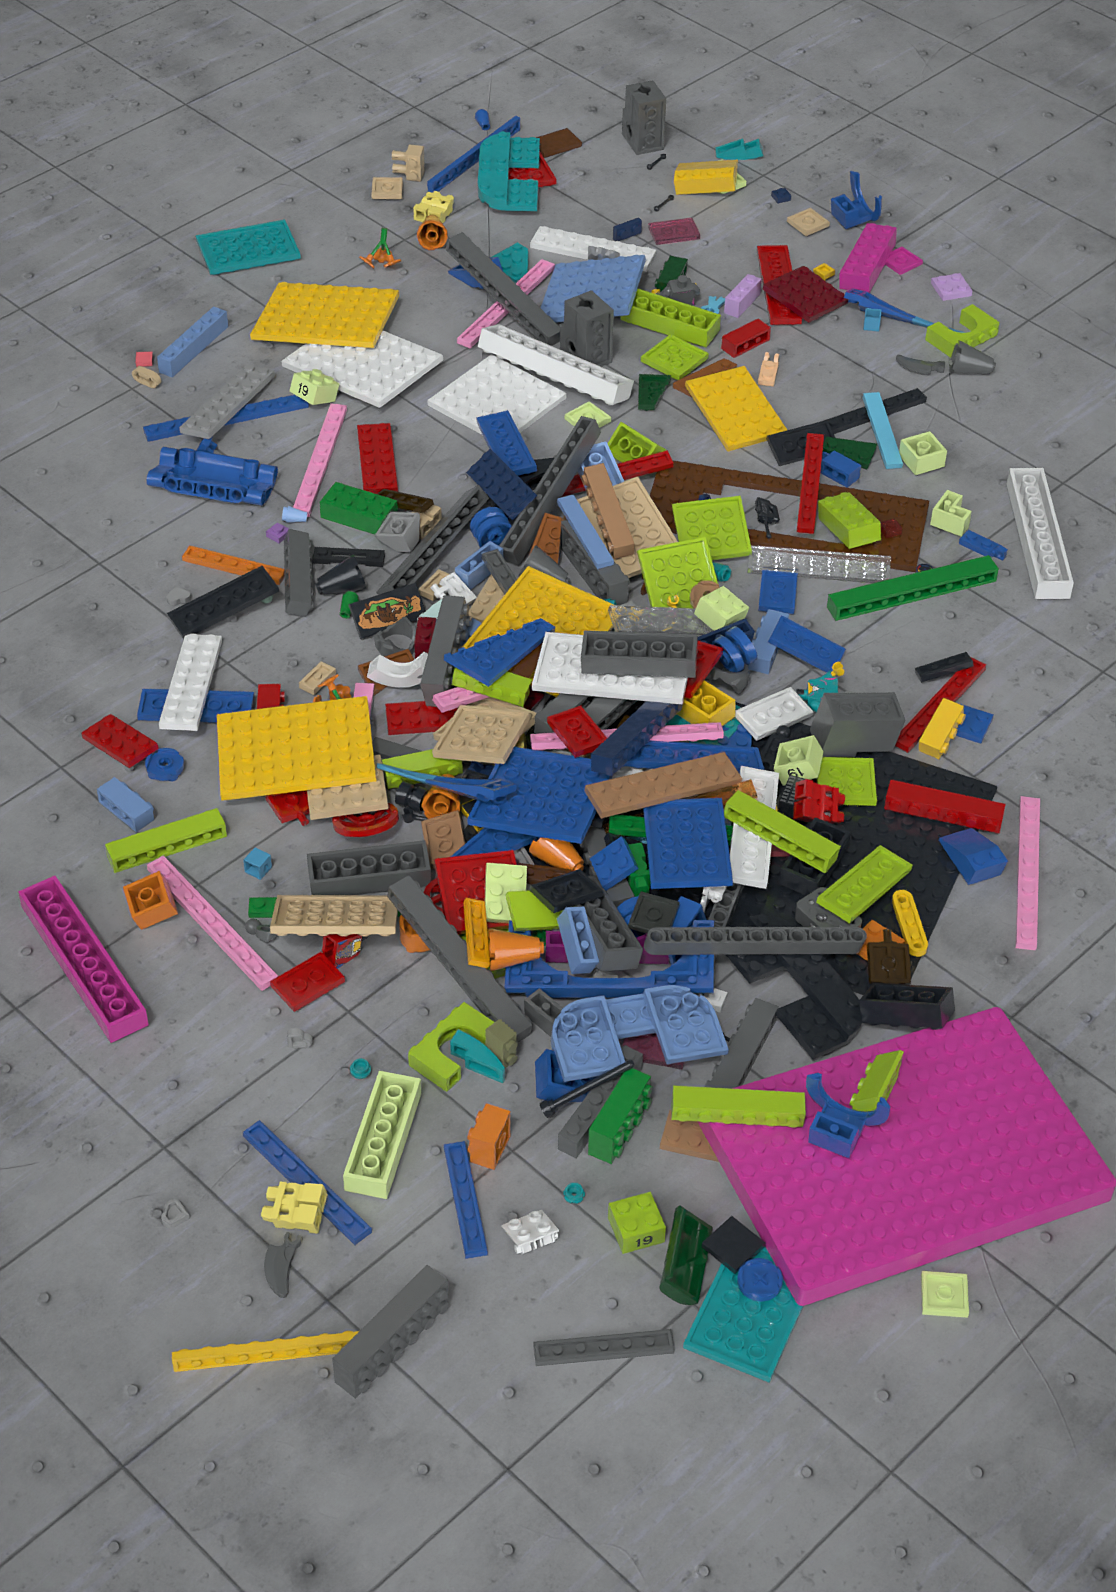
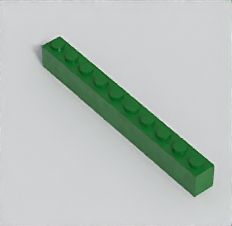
[827,555,999,621]

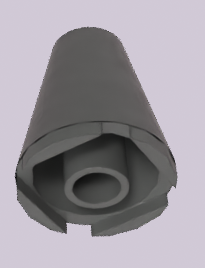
[949,340,996,374]
[519,545,570,583]

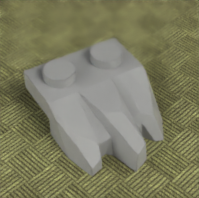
[588,246,620,260]

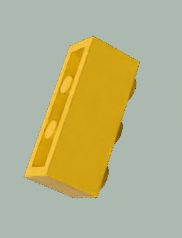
[919,698,966,759]

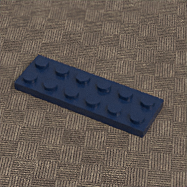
[466,449,537,520]

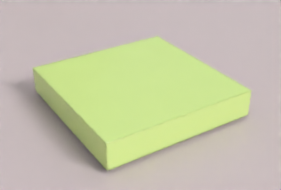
[564,401,611,428]
[921,1271,969,1318]

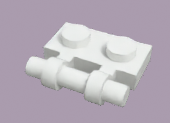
[431,572,477,605]

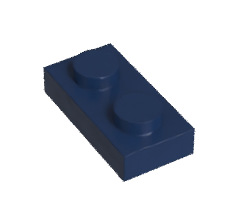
[613,217,642,241]

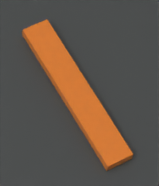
[182,545,284,585]

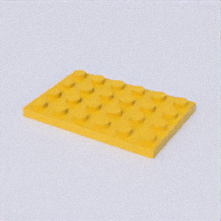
[685,366,787,452]

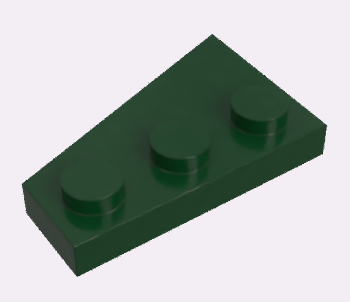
[638,374,671,411]
[822,437,877,470]

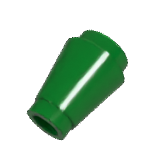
[339,591,359,619]

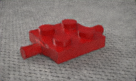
[265,790,310,826]

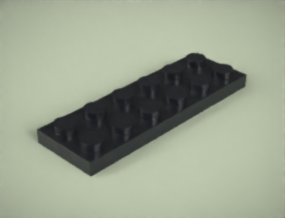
[167,566,280,639]

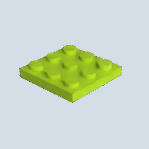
[641,334,709,380]
[816,757,877,806]

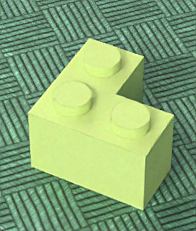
[930,490,972,537]

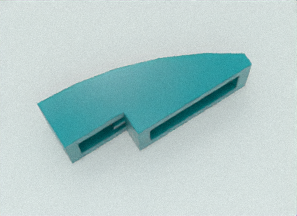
[715,138,763,160]
[450,1029,505,1083]

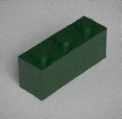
[655,255,688,292]

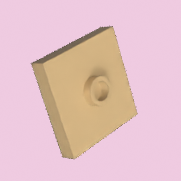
[372,177,403,199]
[787,208,830,236]

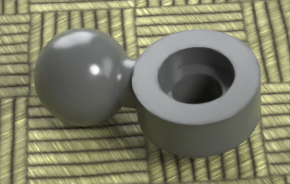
[245,919,276,942]

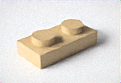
[418,569,450,601]
[299,661,336,695]

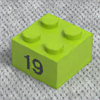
[608,1191,666,1254]

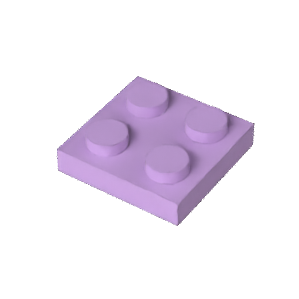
[931,273,972,301]

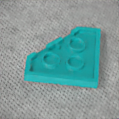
[492,242,528,284]

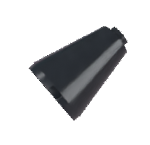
[315,555,366,595]

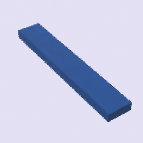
[444,1141,488,1259]

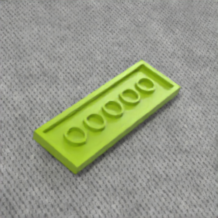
[816,845,913,923]

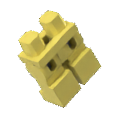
[413,191,454,223]
[261,1181,328,1234]

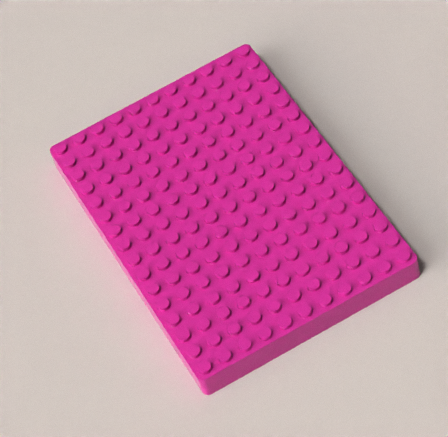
[697,1007,1116,1306]

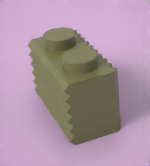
[485,1019,518,1068]

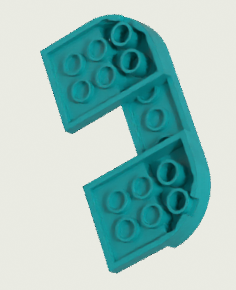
[478,131,540,211]

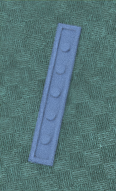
[557,495,614,569]

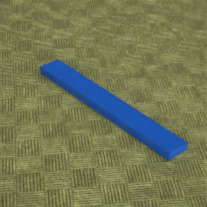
[243,1120,372,1245]

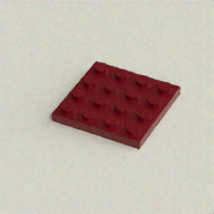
[762,266,848,323]

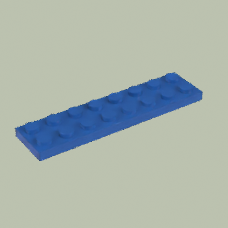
[622,740,764,773]

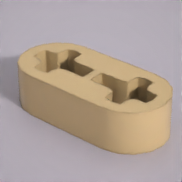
[132,366,161,388]

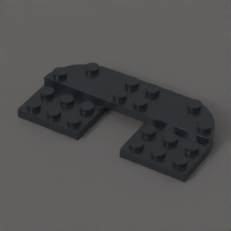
[725,914,863,1060]

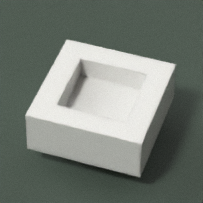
[704,988,728,1012]

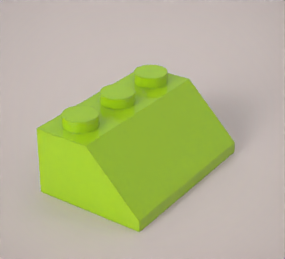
[607,422,666,462]
[849,1050,904,1112]

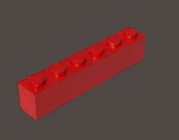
[884,780,1006,833]

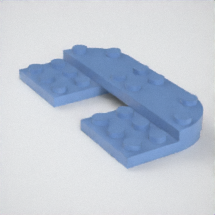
[550,985,729,1082]

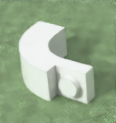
[367,652,428,687]

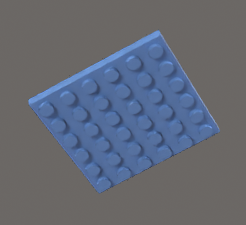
[541,255,646,322]

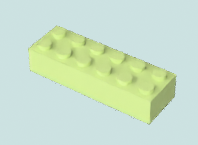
[343,1071,421,1199]

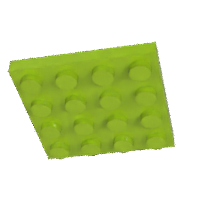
[672,495,752,560]
[637,537,718,614]

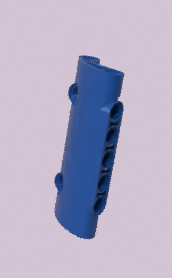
[147,447,278,506]

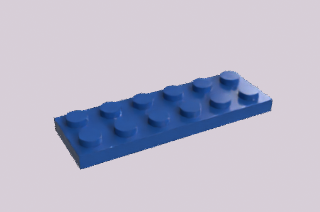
[476,410,537,476]
[137,689,254,723]

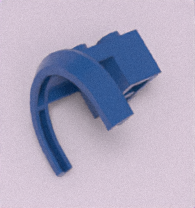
[831,171,882,229]
[806,1073,890,1158]

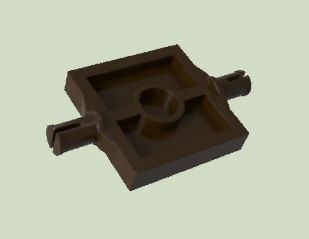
[867,929,911,985]

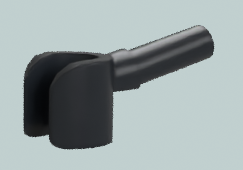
[402,808,428,823]

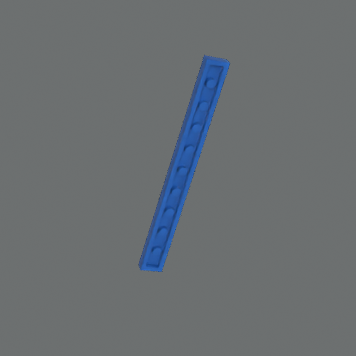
[427,116,520,193]
[143,394,309,442]

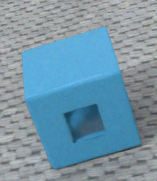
[863,308,881,331]
[243,847,272,880]

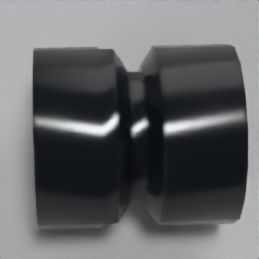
[395,781,429,813]

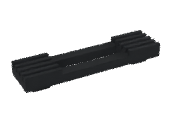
[313,547,385,567]

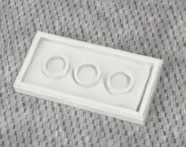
[735,687,814,741]

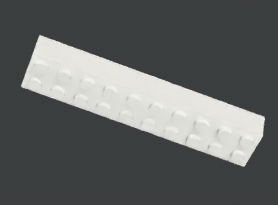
[478,324,634,405]
[1007,468,1074,599]

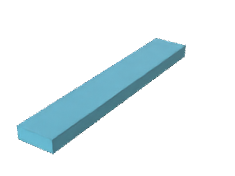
[862,392,903,469]

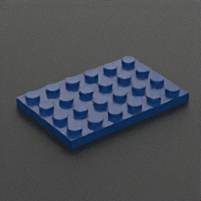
[643,798,733,889]

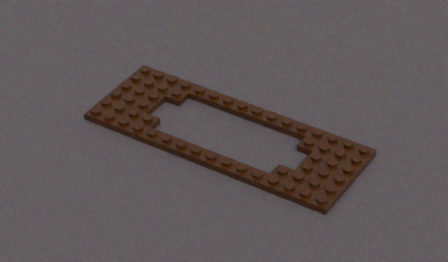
[649,460,929,572]

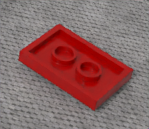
[547,706,607,758]
[270,952,345,1012]

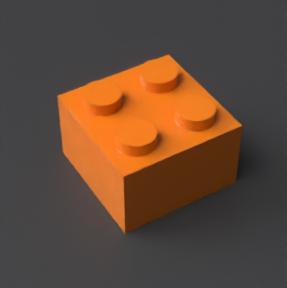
[123,871,178,930]
[467,1103,510,1170]

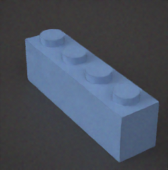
[748,609,789,675]

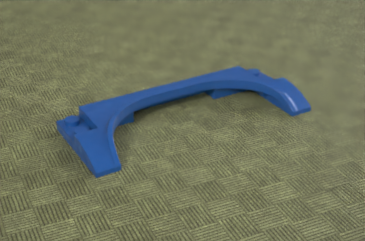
[504,920,714,998]

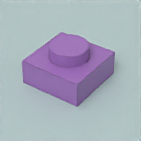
[266,522,288,544]

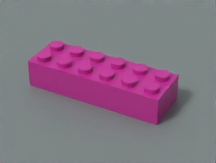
[839,223,897,293]

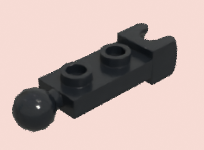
[761,725,791,772]

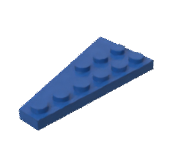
[443,618,555,687]
[450,828,540,857]

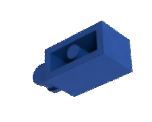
[820,451,861,488]

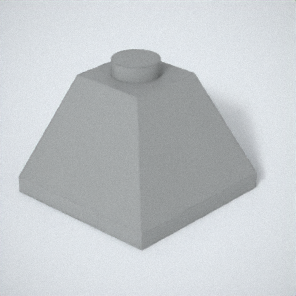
[375,512,420,552]

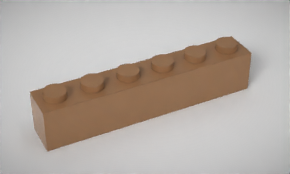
[581,463,635,559]

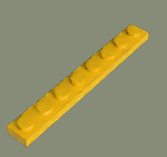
[172,1331,359,1372]

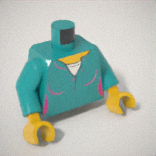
[796,662,845,712]

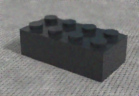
[779,817,851,896]
[859,982,955,1030]

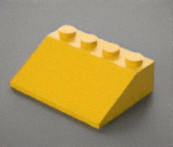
[674,160,738,195]

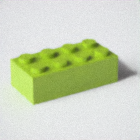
[818,492,881,549]

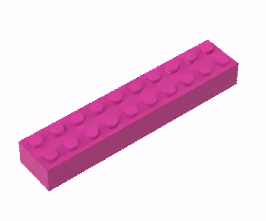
[18,876,148,1043]

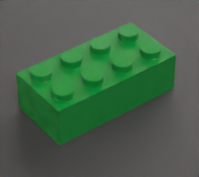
[319,482,398,535]
[588,1068,653,1164]

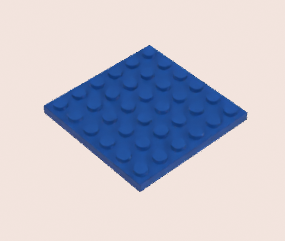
[467,747,613,844]

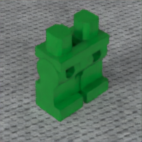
[628,843,650,897]

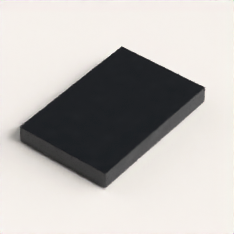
[530,869,604,913]

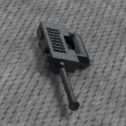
[755,497,780,539]

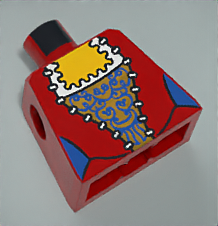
[322,934,368,969]

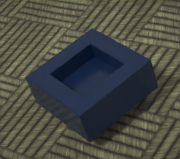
[771,188,791,204]

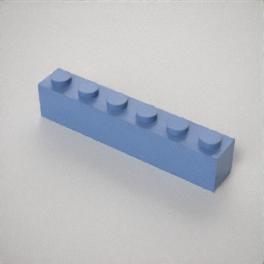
[157,306,228,378]

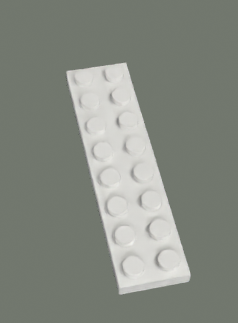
[530,226,656,272]
[159,634,222,731]
[729,766,779,889]

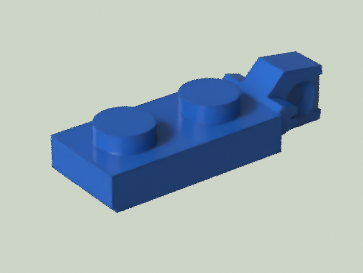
[959,530,1008,561]

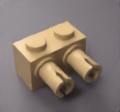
[392,145,425,182]

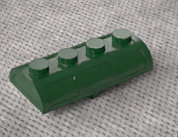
[659,1205,713,1305]

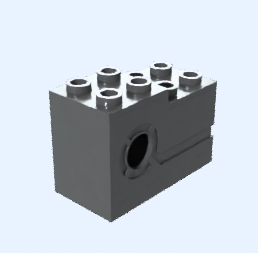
[622,80,666,155]
[560,290,614,367]
[810,692,906,757]

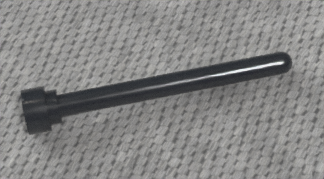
[539,1060,634,1118]

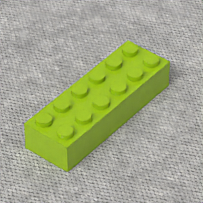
[620,288,721,347]

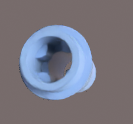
[282,506,307,523]

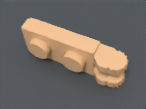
[758,352,779,387]

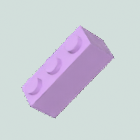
[724,274,762,318]

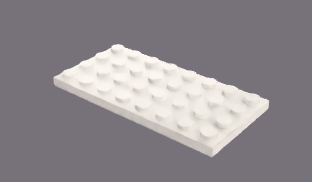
[532,632,688,704]

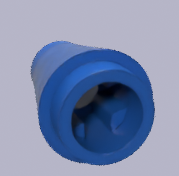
[475,109,490,131]

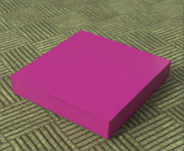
[885,246,923,275]

